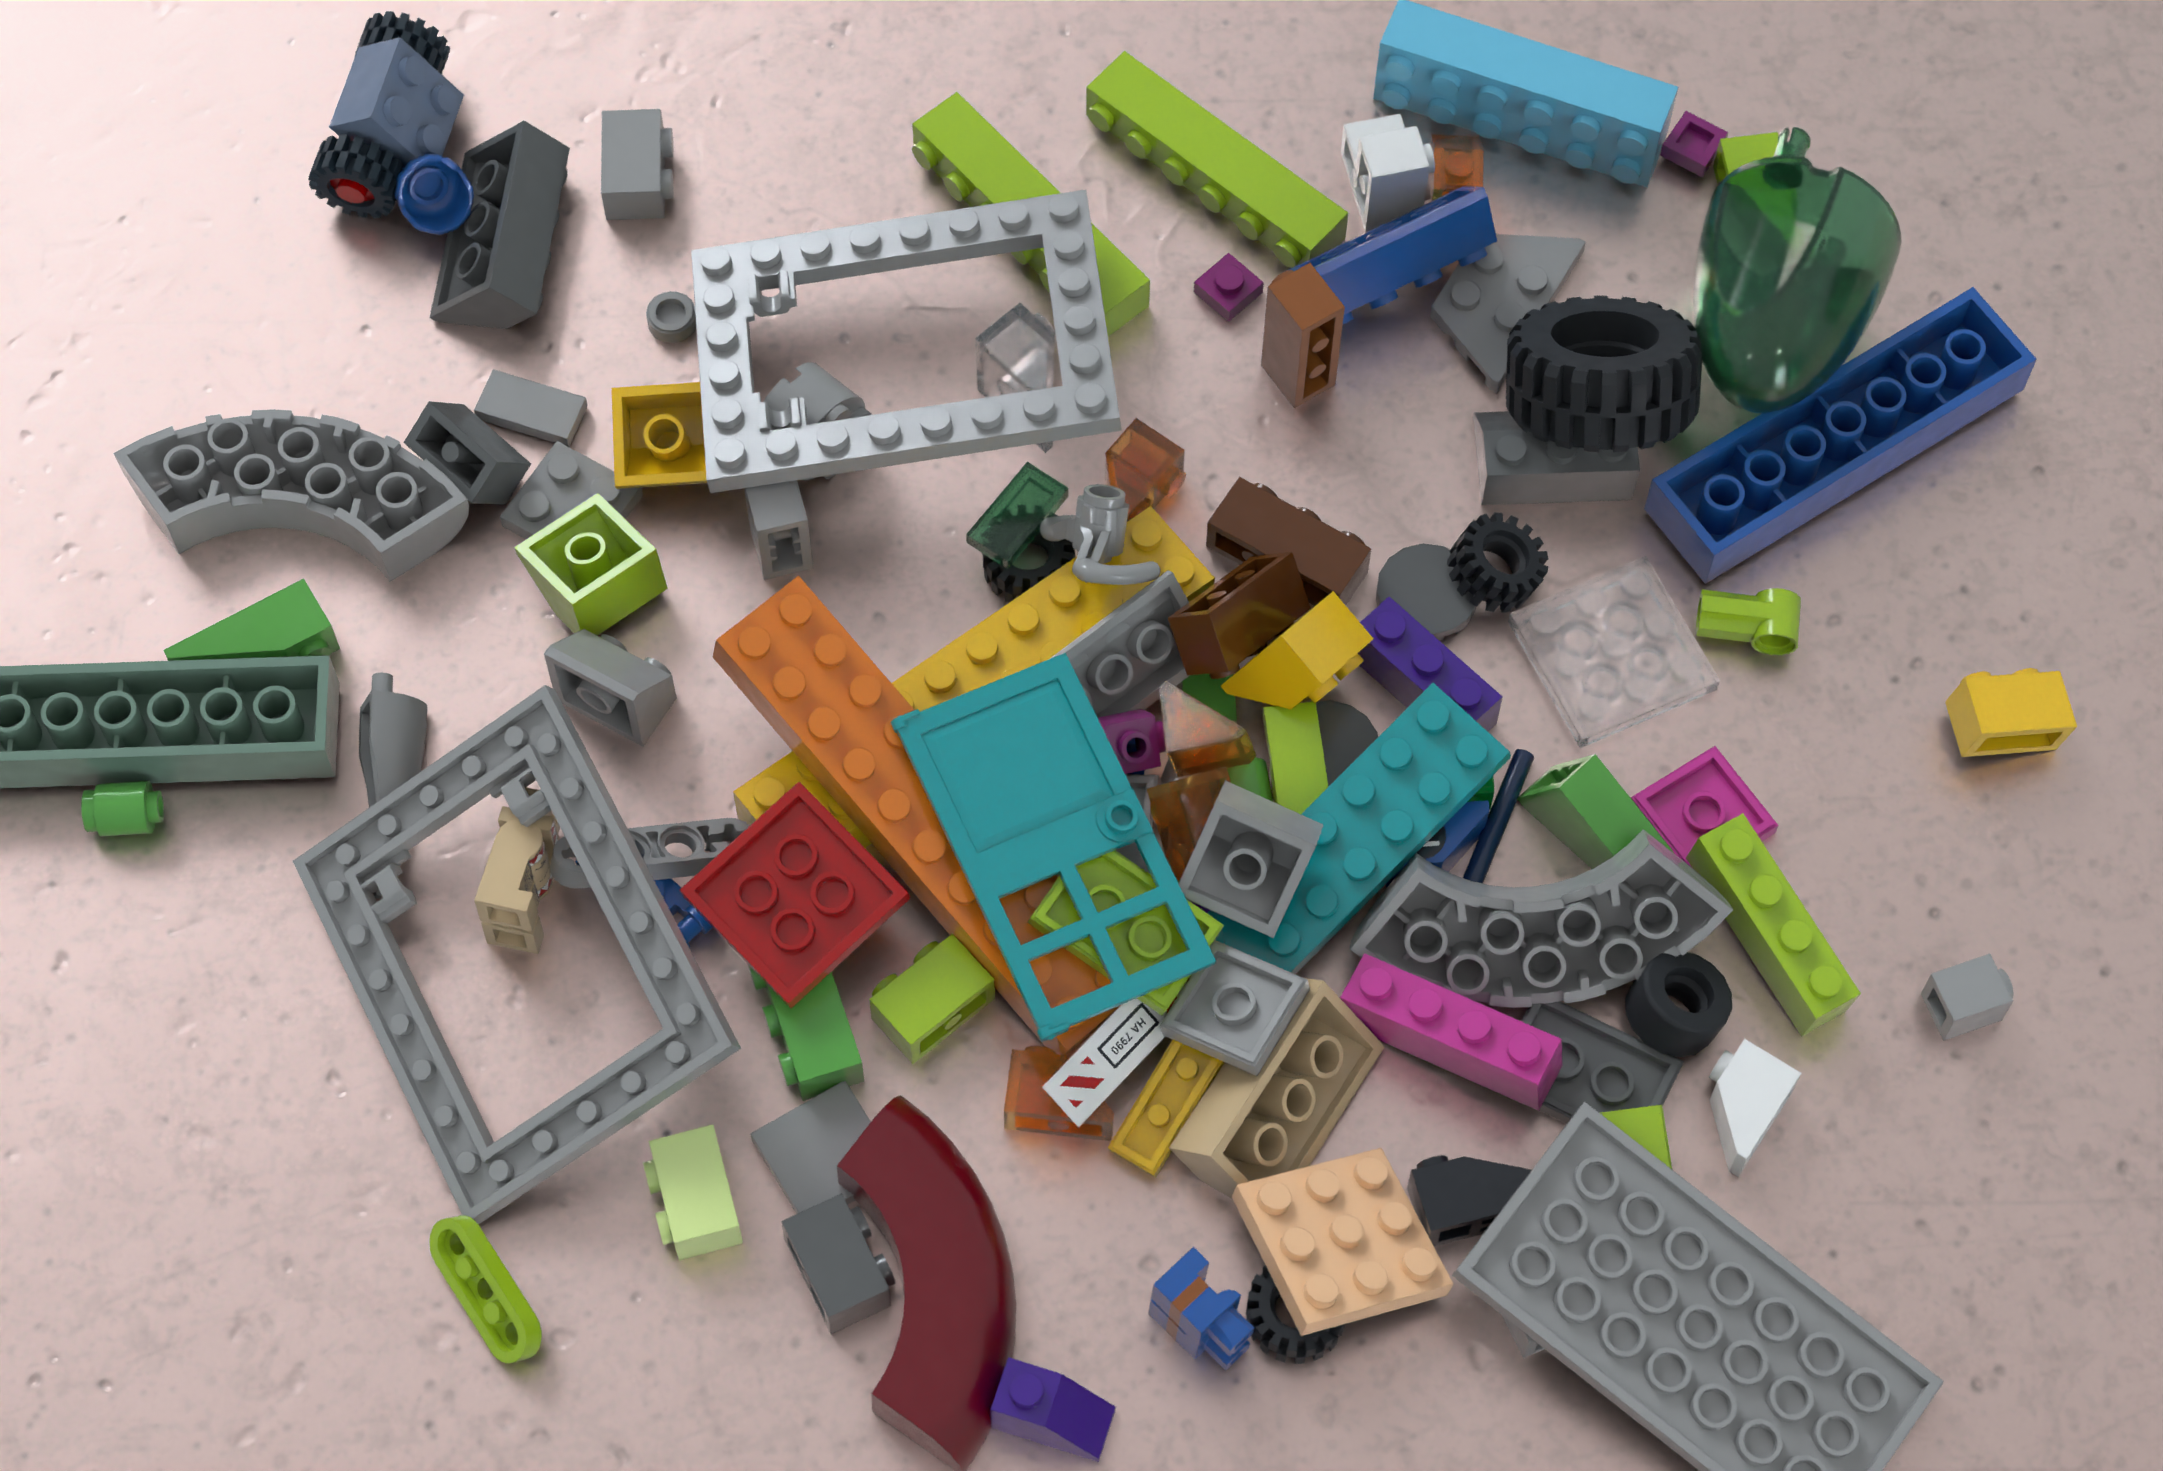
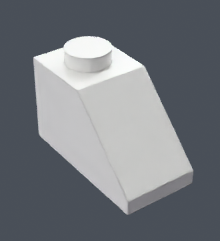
[1709,1039,1802,1177]

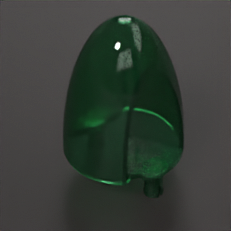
[1693,127,1901,413]

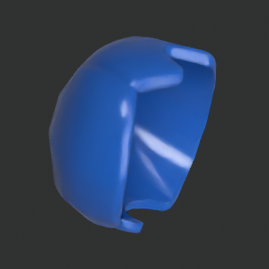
[395,154,474,235]

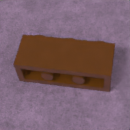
[1206,476,1371,606]
[1168,552,1311,679]

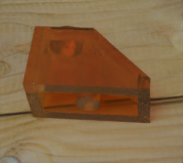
[1429,134,1484,202]
[1004,1046,1114,1141]

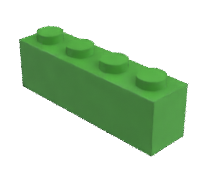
[748,965,865,1101]

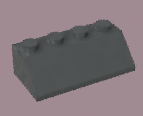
[430,120,570,329]

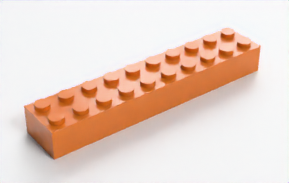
[713,575,1121,1062]

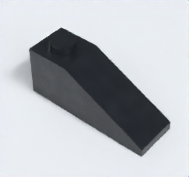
[1407,1155,1532,1247]

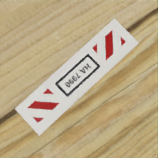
[1042,974,1192,1127]

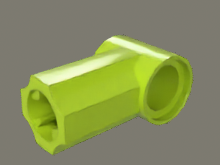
[1695,588,1801,655]

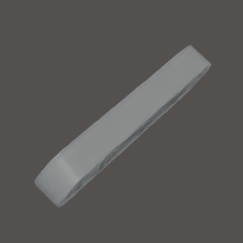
[550,818,749,888]

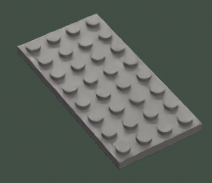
[1452,1102,1944,1471]

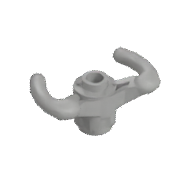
[1040,484,1161,585]

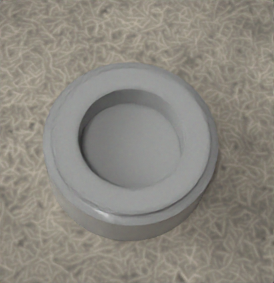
[646,291,696,343]

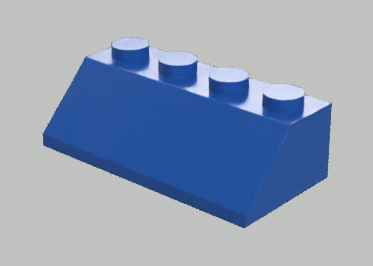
[1286,186,1497,325]

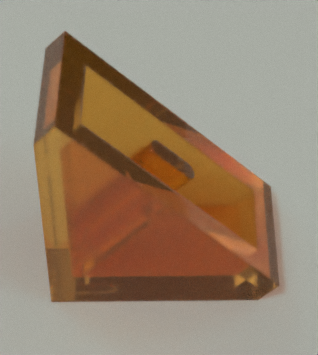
[1159,681,1257,778]

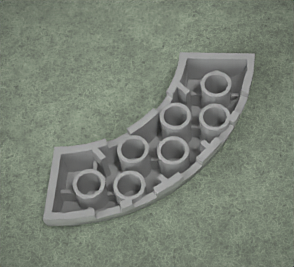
[113,409,469,582]
[1350,829,1733,1008]

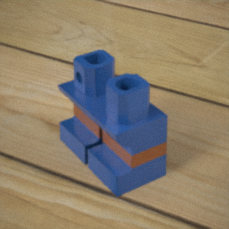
[1148,1246,1254,1371]

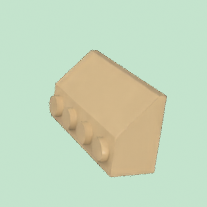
[1169,978,1385,1199]

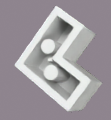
[1341,114,1435,232]

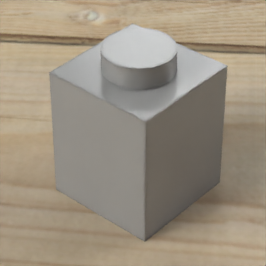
[1921,954,2014,1041]

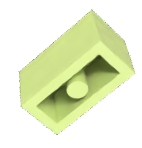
[643,1124,743,1260]

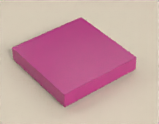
[1631,746,1779,868]

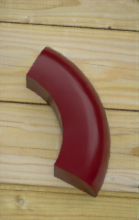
[837,1095,1016,1471]

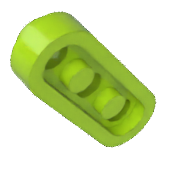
[429,1215,542,1363]

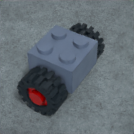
[308,11,464,218]

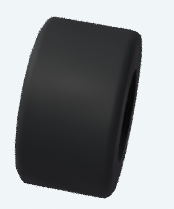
[1625,952,1733,1057]

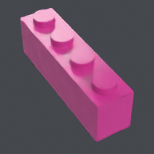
[1340,953,1562,1111]

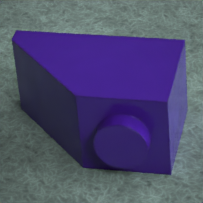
[991,1357,1116,1462]

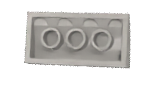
[1050,570,1190,717]

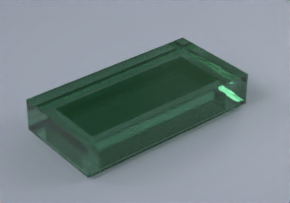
[966,462,1069,569]

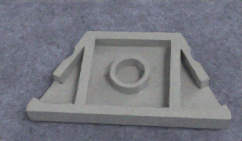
[1430,234,1586,393]

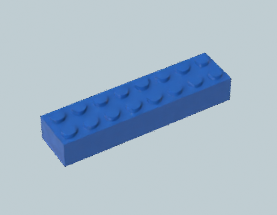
[1644,287,2037,584]

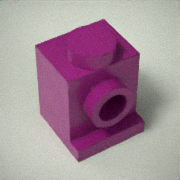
[1097,709,1168,774]

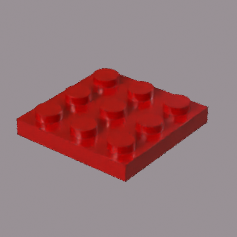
[679,782,910,1009]

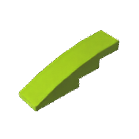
[1262,702,1328,814]

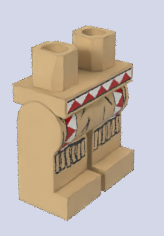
[474,787,560,954]

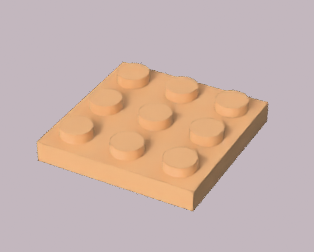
[1232,1148,1453,1336]

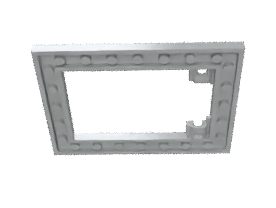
[691,190,1122,493]
[293,685,741,1225]

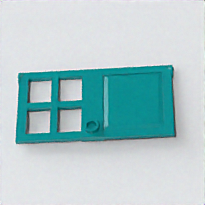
[890,653,1217,1042]

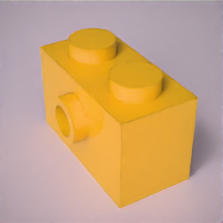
[1945,668,2077,757]

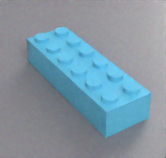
[1373,0,1678,188]

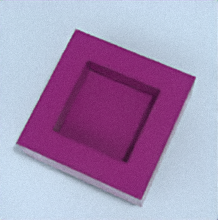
[1660,111,1728,177]
[1194,252,1264,322]

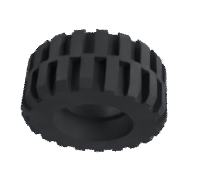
[1506,296,1703,453]

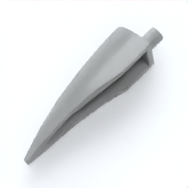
[359,673,427,898]

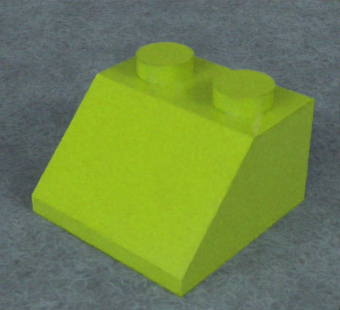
[514,493,668,636]

